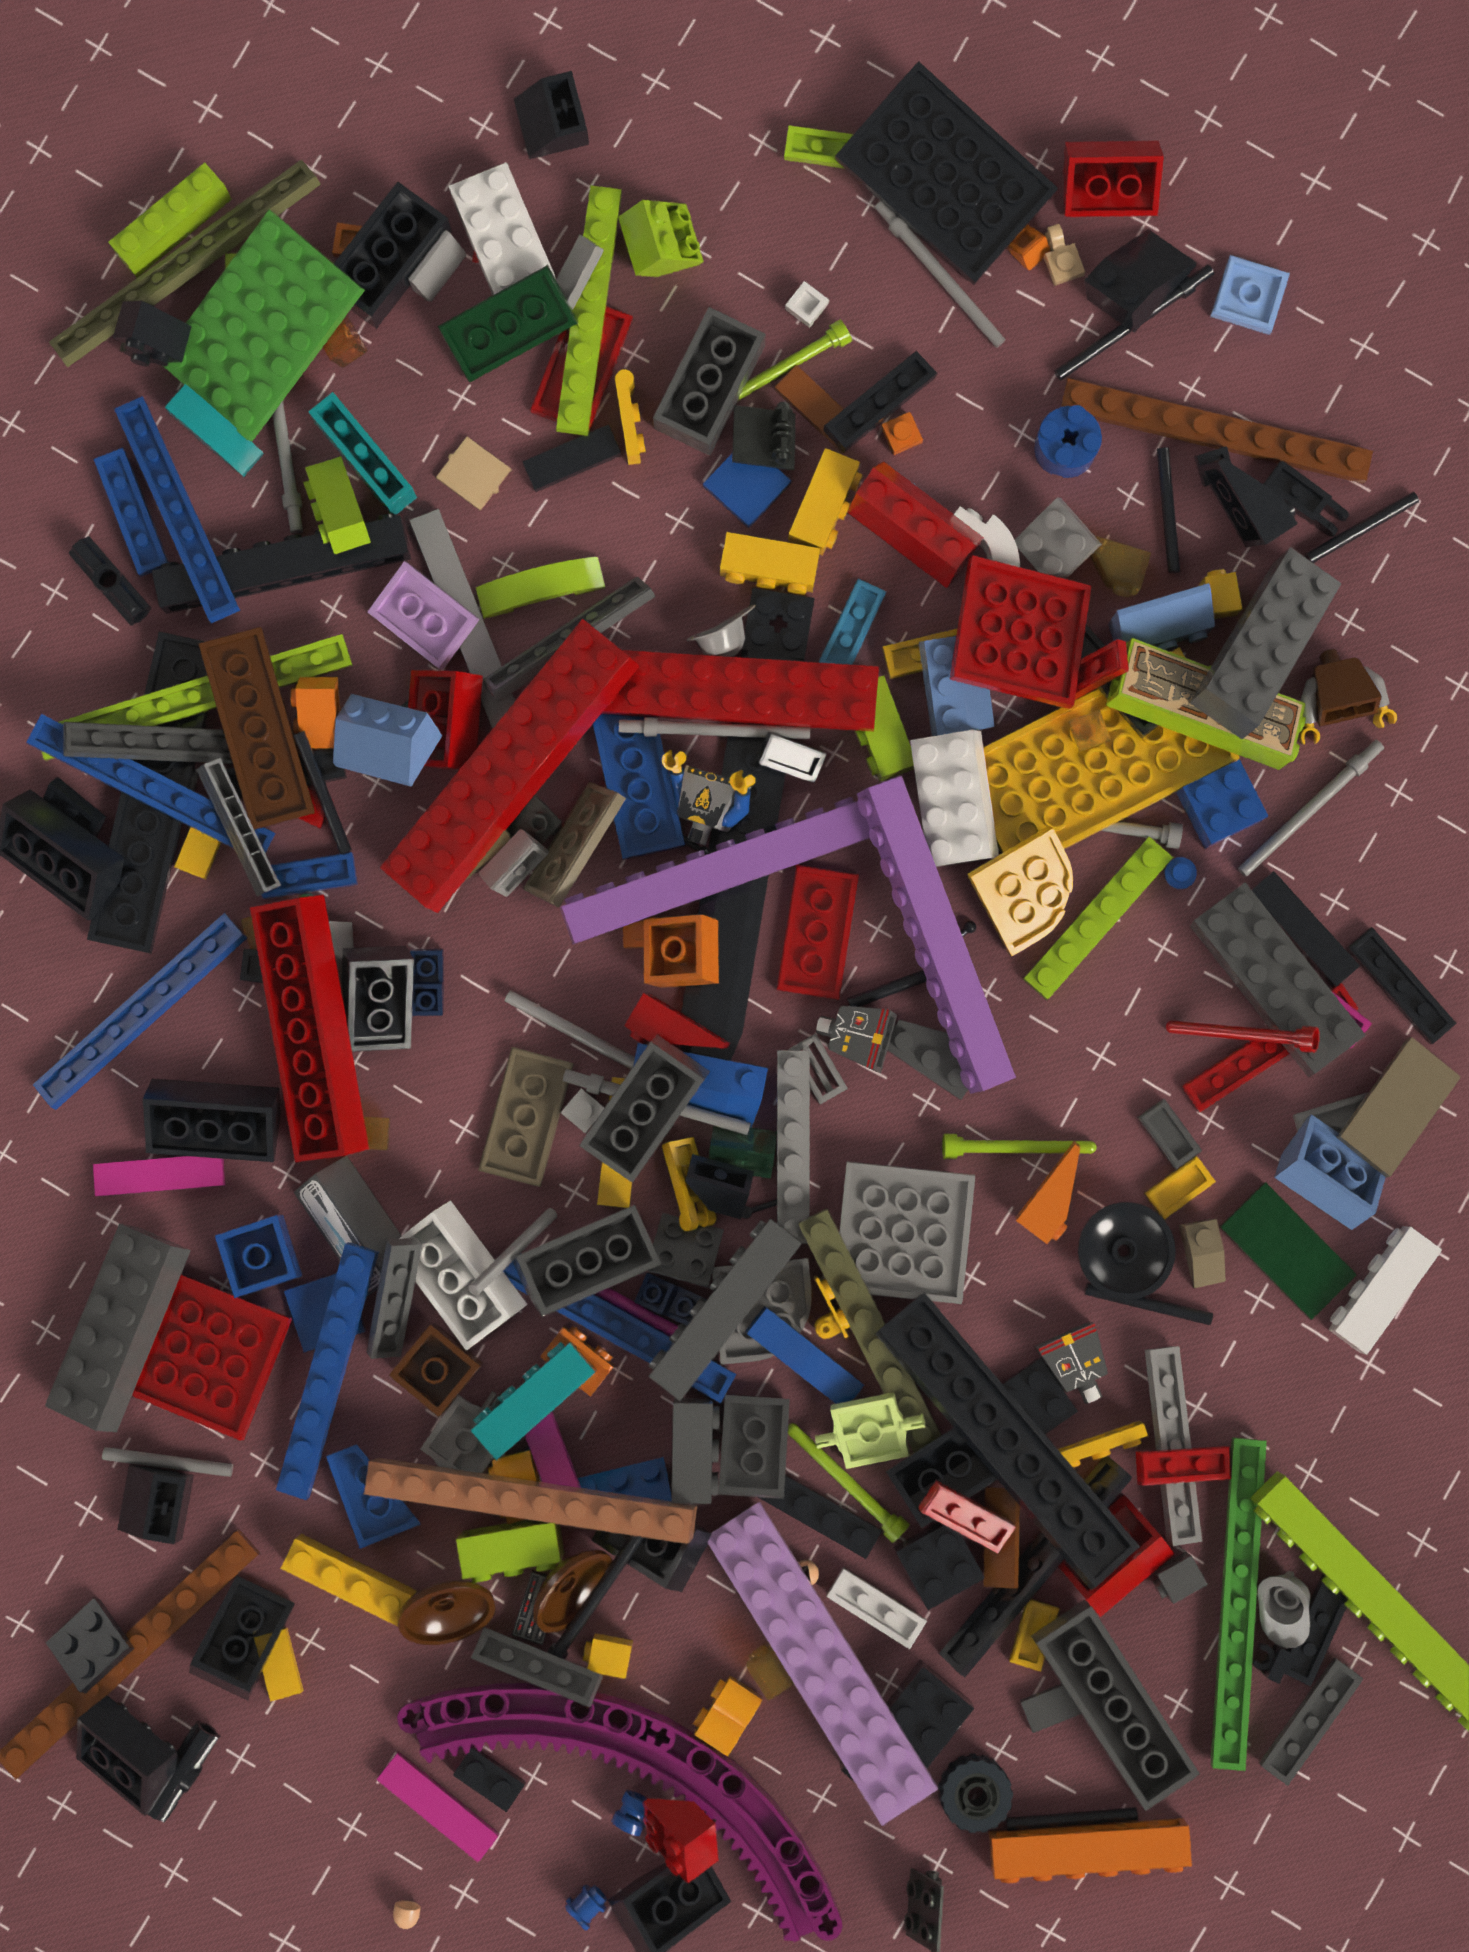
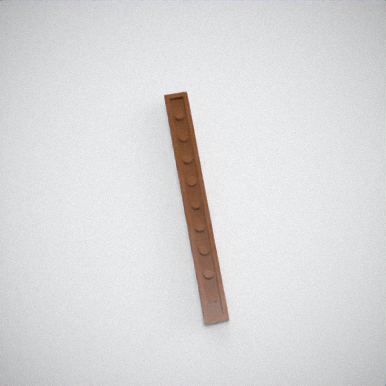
[1060,378,1373,484]
[0,1529,260,1780]

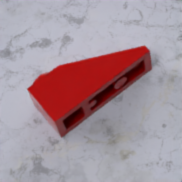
[624,993,730,1048]

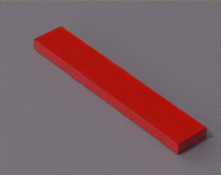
[1181,982,1359,1113]

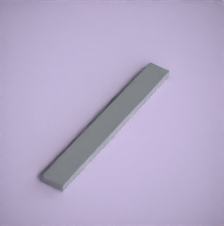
[409,509,515,729]

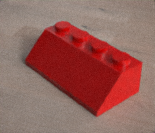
[847,461,984,588]

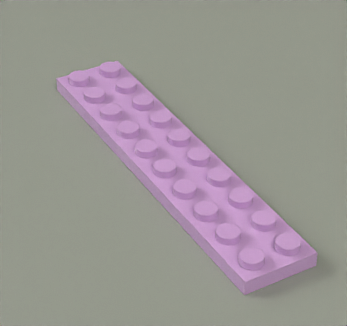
[707,1502,938,1826]

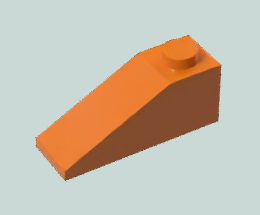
[1016,1141,1080,1244]

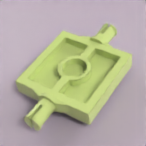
[815,1392,925,1469]

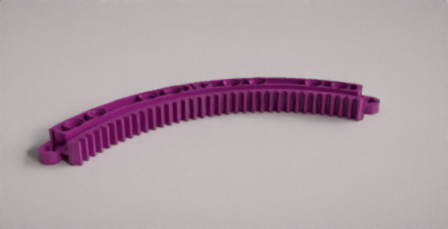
[397,1683,842,1942]

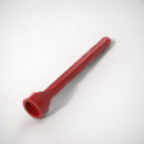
[1166,1021,1320,1053]

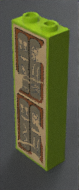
[1106,638,1306,770]

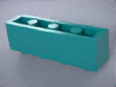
[308,392,417,515]
[470,1342,596,1460]

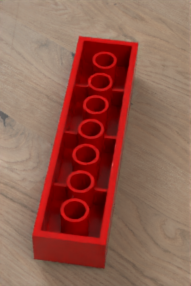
[250,895,369,1162]

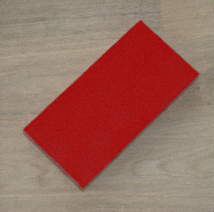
[530,306,633,433]
[776,865,859,1000]

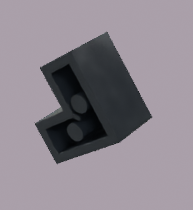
[113,300,192,367]

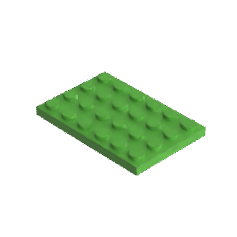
[163,210,365,441]

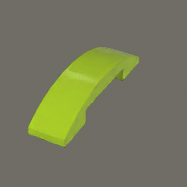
[476,557,605,619]

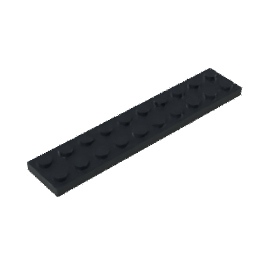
[87,631,208,954]
[875,1292,1140,1590]

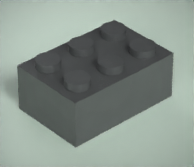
[672,1398,719,1504]

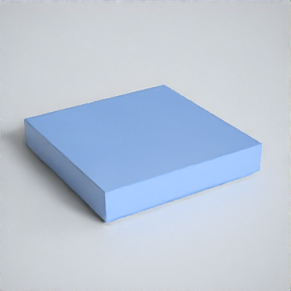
[1210,255,1290,335]

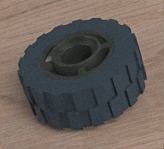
[938,1754,1013,1833]

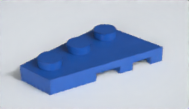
[326,1444,421,1549]
[578,1457,672,1502]

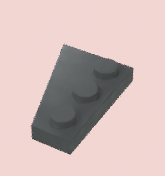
[887,1020,968,1100]

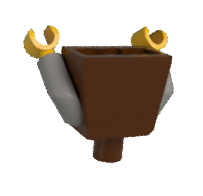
[1298,649,1397,745]

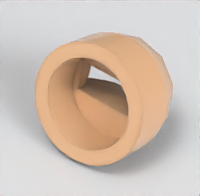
[798,1559,819,1585]
[393,1901,421,1929]

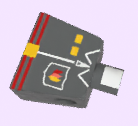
[816,1006,897,1073]
[1034,1321,1108,1404]

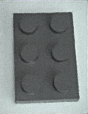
[718,1395,790,1499]

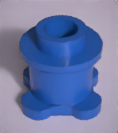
[565,1884,607,1931]

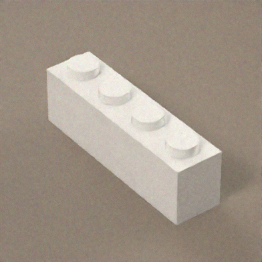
[1328,1226,1442,1355]

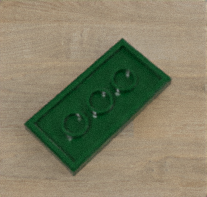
[438,265,579,383]
[1219,1182,1357,1320]

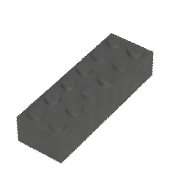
[1190,547,1342,739]
[1190,882,1366,1078]
[648,1218,802,1401]
[45,1223,191,1432]
[1031,1600,1200,1811]

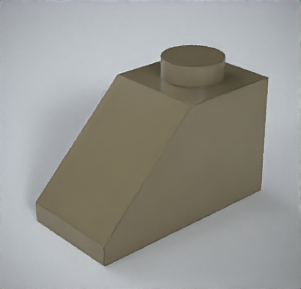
[1178,1218,1226,1288]

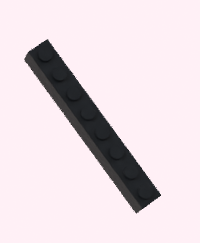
[152,514,412,614]

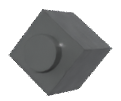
[1152,1551,1208,1604]

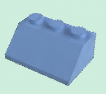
[1108,583,1215,651]
[919,636,995,736]
[333,694,442,786]
[1274,1114,1386,1230]

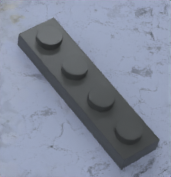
[366,1238,422,1359]
[471,1627,603,1707]
[1259,1657,1363,1786]

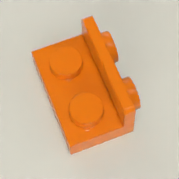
[540,1325,615,1397]

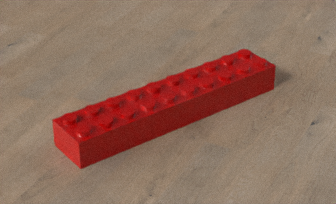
[380,619,640,913]

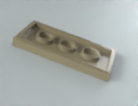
[524,782,626,908]
[1336,1037,1461,1178]
[478,1047,574,1187]

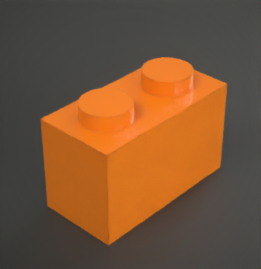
[291,677,340,748]

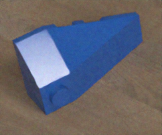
[633,1043,768,1129]

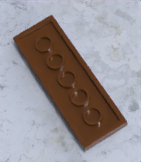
[199,627,315,830]

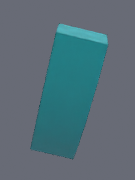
[165,384,264,477]

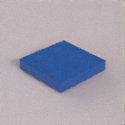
[703,454,792,529]
[284,1273,366,1352]

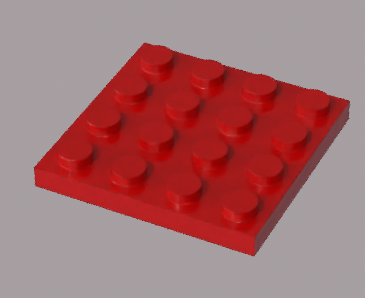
[949,555,1092,709]
[132,1273,292,1441]

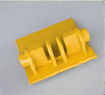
[814,1276,850,1339]

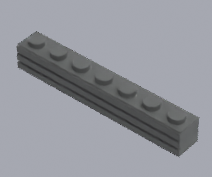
[196,758,281,897]

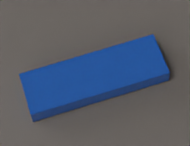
[262,852,358,899]

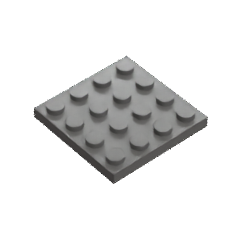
[839,1161,975,1304]

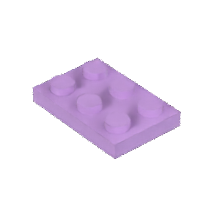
[368,561,480,670]

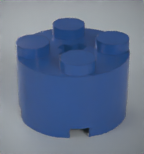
[1034,405,1102,478]

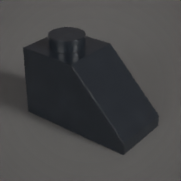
[685,1154,754,1220]

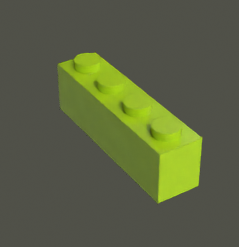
[108,162,232,278]

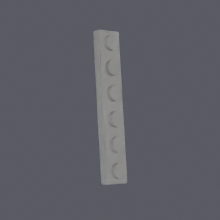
[777,1050,810,1244]
[1145,1346,1202,1546]

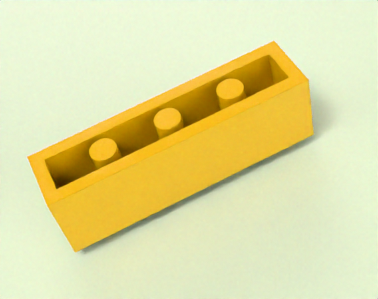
[280,1533,417,1627]

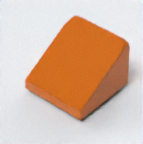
[1006,224,1051,271]

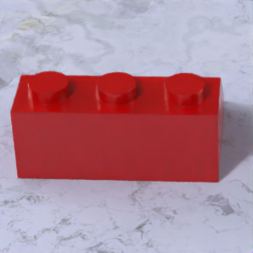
[1063,141,1164,217]
[408,670,483,770]
[1058,1495,1175,1617]

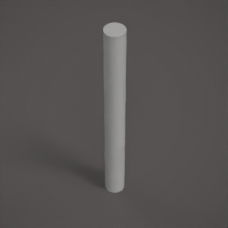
[469,1208,557,1296]
[102,1447,233,1477]

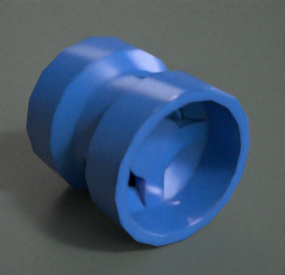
[611,1790,648,1836]

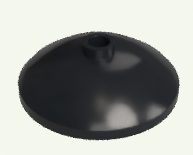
[1078,1202,1176,1300]

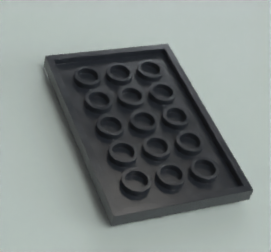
[834,61,1058,285]

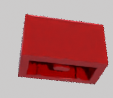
[643,1798,719,1884]

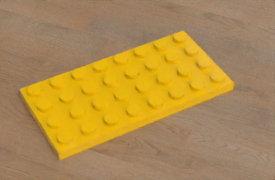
[983,647,1240,853]

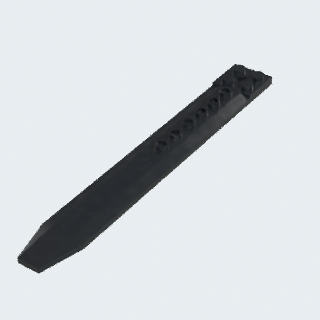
[681,588,815,1060]

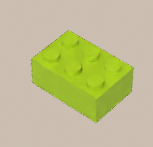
[456,1519,565,1583]

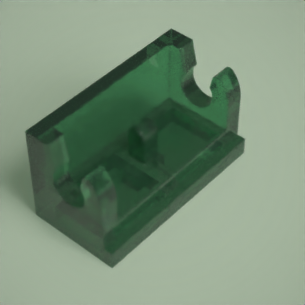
[709,1125,777,1178]

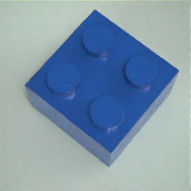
[1176,759,1268,849]
[215,1215,302,1298]

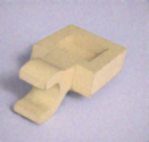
[1044,224,1085,286]

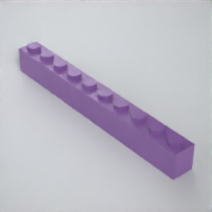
[857,776,1016,1094]
[560,797,870,945]

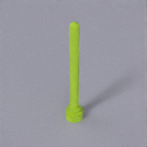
[738,319,852,401]
[942,1133,1097,1159]
[788,1423,910,1543]

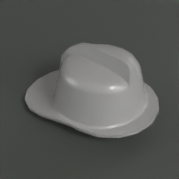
[687,605,755,657]
[1258,1571,1310,1648]

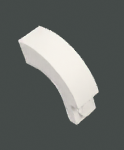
[954,506,1020,567]

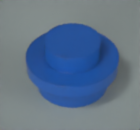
[1164,857,1197,889]

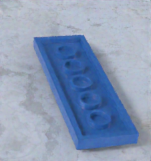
[593,714,685,860]

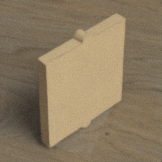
[436,437,511,511]

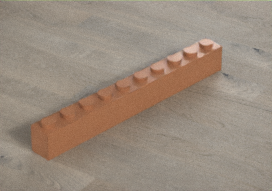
[364,1458,697,1544]

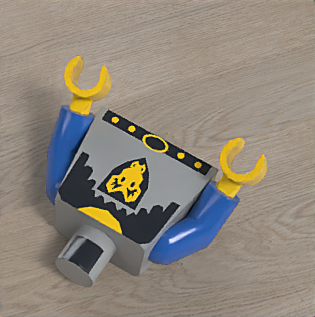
[661,750,755,846]

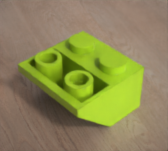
[618,200,704,277]

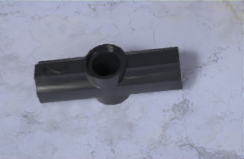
[68,536,152,626]
[147,1721,221,1822]

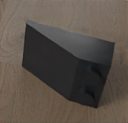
[1084,229,1197,333]
[1198,458,1298,547]
[342,946,414,1052]
[591,1523,712,1592]
[189,1575,295,1701]
[608,1862,732,1952]

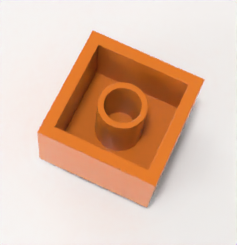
[644,914,719,988]

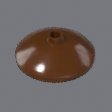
[533,1550,613,1633]
[397,1580,496,1645]

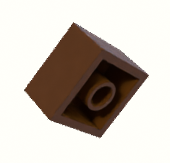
[388,1322,484,1417]

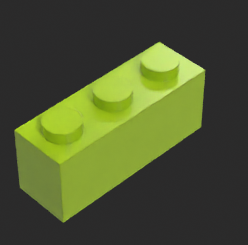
[303,456,371,554]
[855,675,914,782]

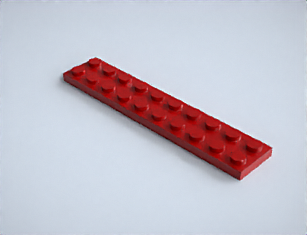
[601,650,879,732]

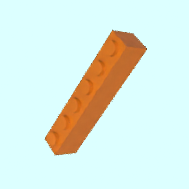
[989,1818,1192,1883]

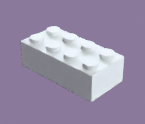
[449,162,555,295]
[910,730,999,867]
[399,1201,527,1351]

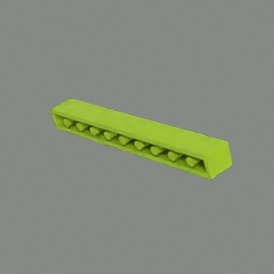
[1250,1471,1469,1732]

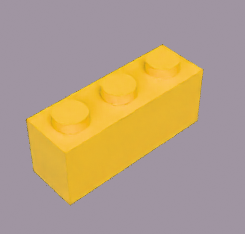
[788,448,863,556]
[720,532,820,595]

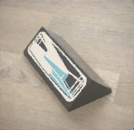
[294,1156,402,1298]

